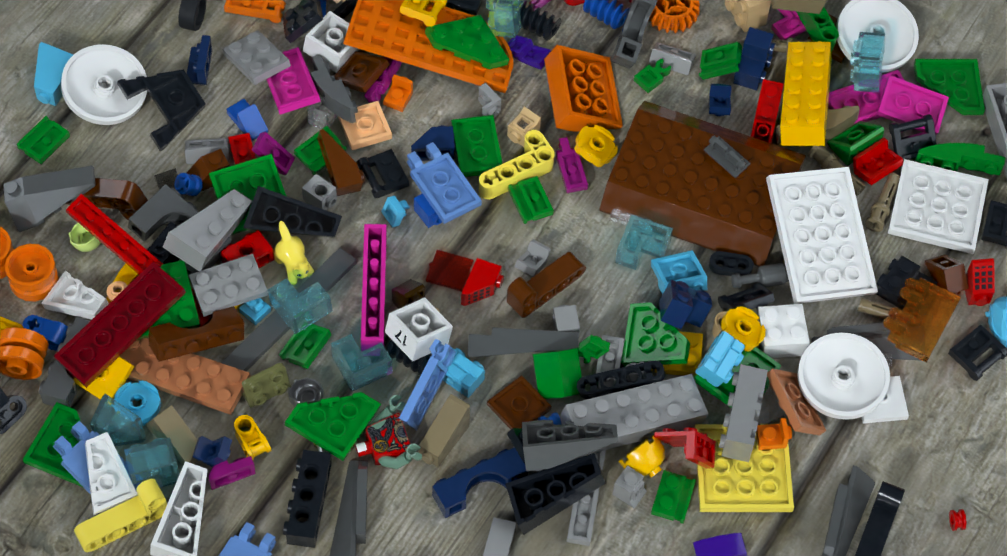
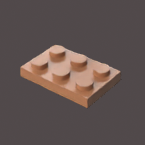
[767,369,826,436]

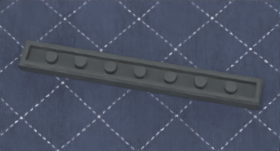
[221,248,357,371]

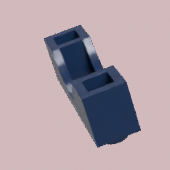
[432,447,528,518]

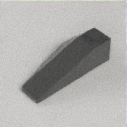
[3,166,96,232]
[522,420,618,471]

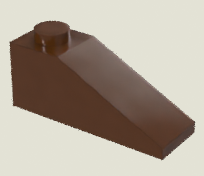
[317,129,365,196]

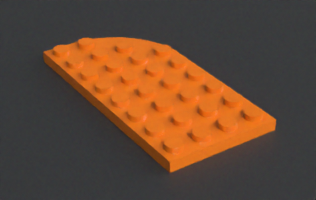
[343,0,513,93]

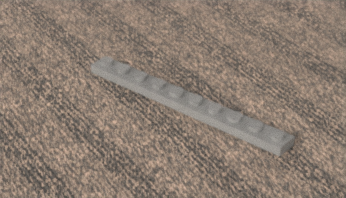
[567,335,625,546]

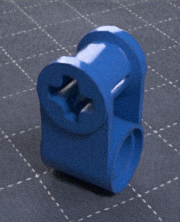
[23,315,68,351]

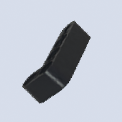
[855,481,905,556]

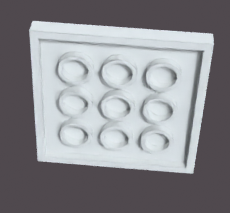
[887,159,989,254]

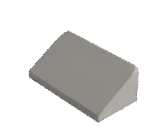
[649,42,696,75]
[185,138,229,164]

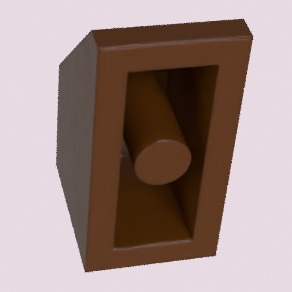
[187,149,230,191]
[925,254,968,296]

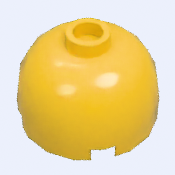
[618,434,665,477]

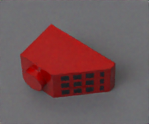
[461,258,504,306]
[965,258,995,306]

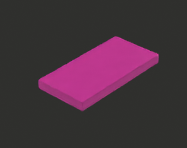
[266,47,321,115]
[828,70,905,125]

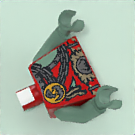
[355,395,422,469]

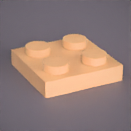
[338,101,392,150]

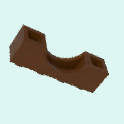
[149,306,245,362]

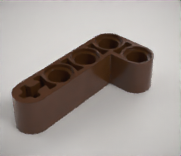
[65,178,148,221]
[507,252,586,318]

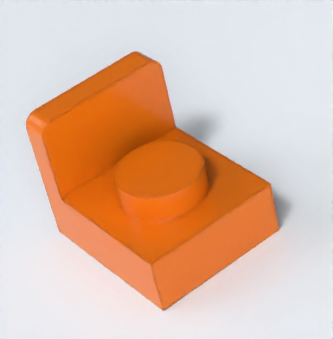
[383,75,413,112]
[756,418,792,450]

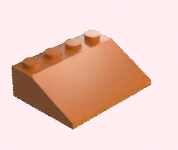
[544,45,623,132]

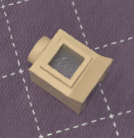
[507,106,541,147]

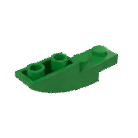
[915,143,1005,176]

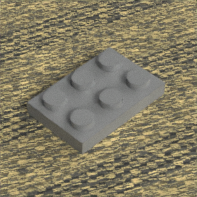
[222,30,291,85]
[189,254,268,316]

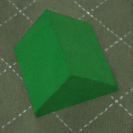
[827,121,884,166]
[532,348,582,399]

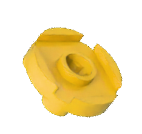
[574,125,618,167]
[721,306,765,352]

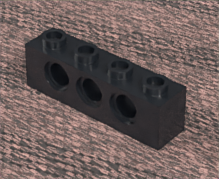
[283,449,332,548]

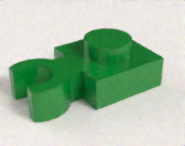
[633,59,671,93]
[578,335,610,364]

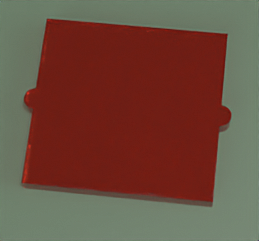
[426,250,474,292]

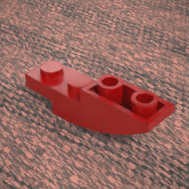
[751,79,784,143]

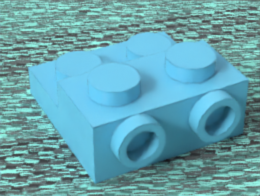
[651,250,707,294]

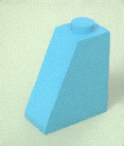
[34,42,74,106]

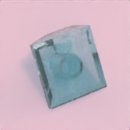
[90,394,146,446]

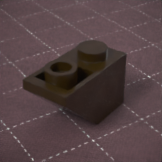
[392,279,425,309]

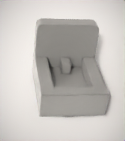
[515,239,551,277]

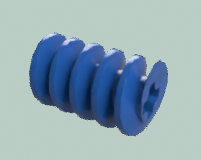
[583,0,629,29]

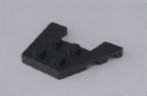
[117,69,206,151]

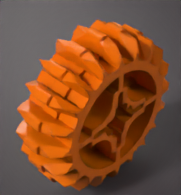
[648,0,700,34]

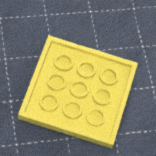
[694,424,794,512]

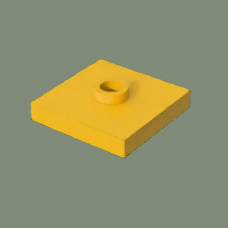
[73,356,135,405]

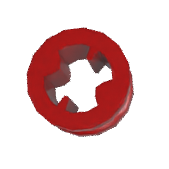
[949,509,967,531]

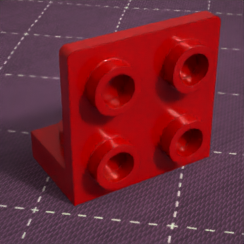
[654,427,716,469]

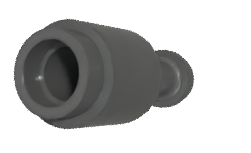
[731,263,789,288]

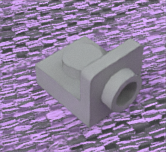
[478,83,501,117]

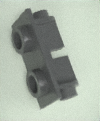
[704,135,751,178]

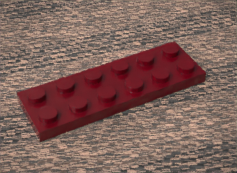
[54,262,186,388]

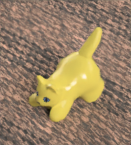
[273,221,315,285]

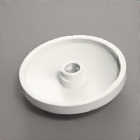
[836,0,919,73]
[61,45,147,125]
[798,333,890,419]

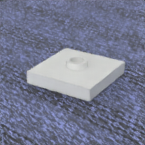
[862,376,909,424]

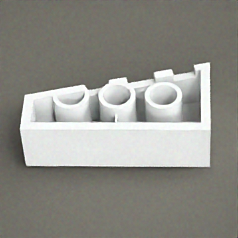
[150,461,207,556]

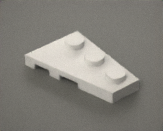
[41,271,109,320]
[85,432,138,516]

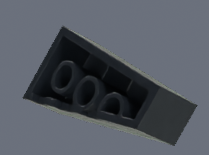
[243,186,342,238]
[505,453,606,535]

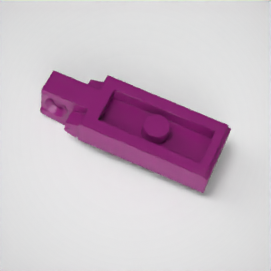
[364,56,402,103]
[556,137,588,193]

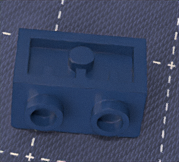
[187,35,213,85]

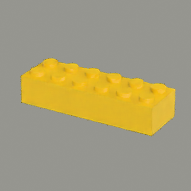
[780,41,831,146]

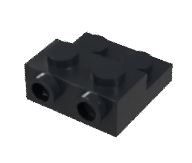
[876,256,938,314]

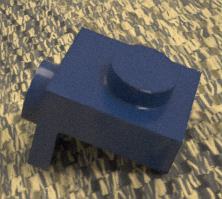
[708,84,732,117]
[193,436,232,467]

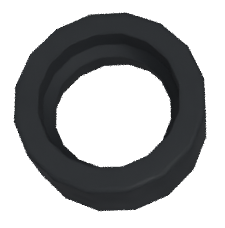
[178,0,207,31]

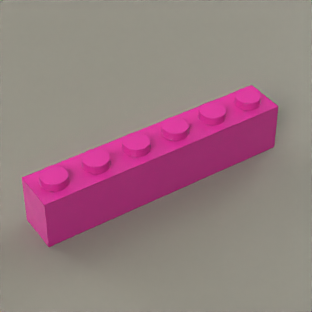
[361,224,387,354]

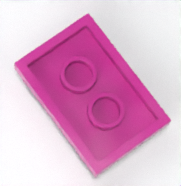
[876,75,949,135]

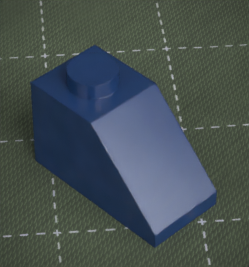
[411,125,455,161]

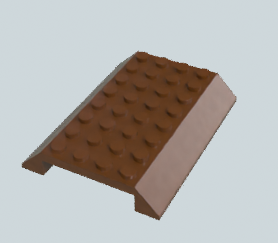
[599,101,806,267]

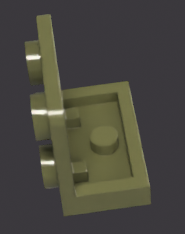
[241,363,291,408]

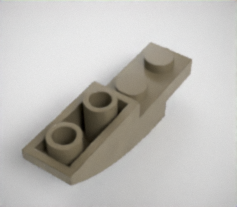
[776,106,859,148]

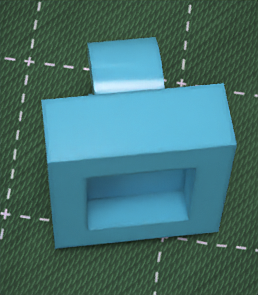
[381,196,410,228]
[239,298,271,326]

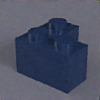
[733,27,776,91]
[659,280,712,329]

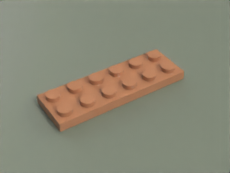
[120,338,251,415]

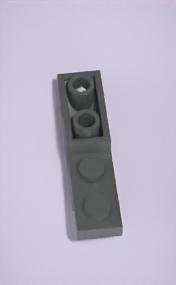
[310,55,358,123]

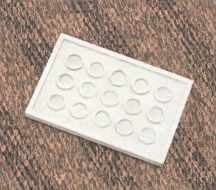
[766,167,878,304]

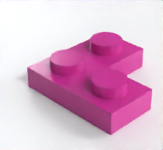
[771,9,807,40]

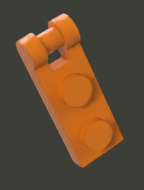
[224,0,286,23]

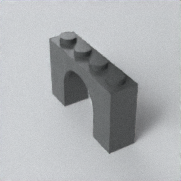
[128,184,231,280]

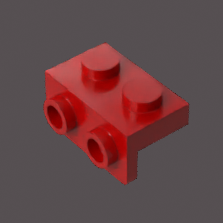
[853,138,903,186]

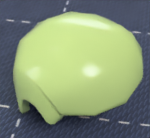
[68,223,101,252]

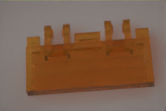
[883,278,961,363]

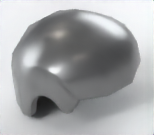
[287,378,324,407]

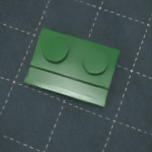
[699,42,742,80]
[17,116,70,164]
[294,126,347,175]
[508,176,554,224]
[279,320,332,369]
[651,470,696,524]

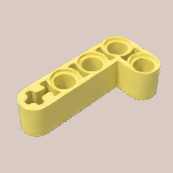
[479,130,555,200]
[74,479,167,552]

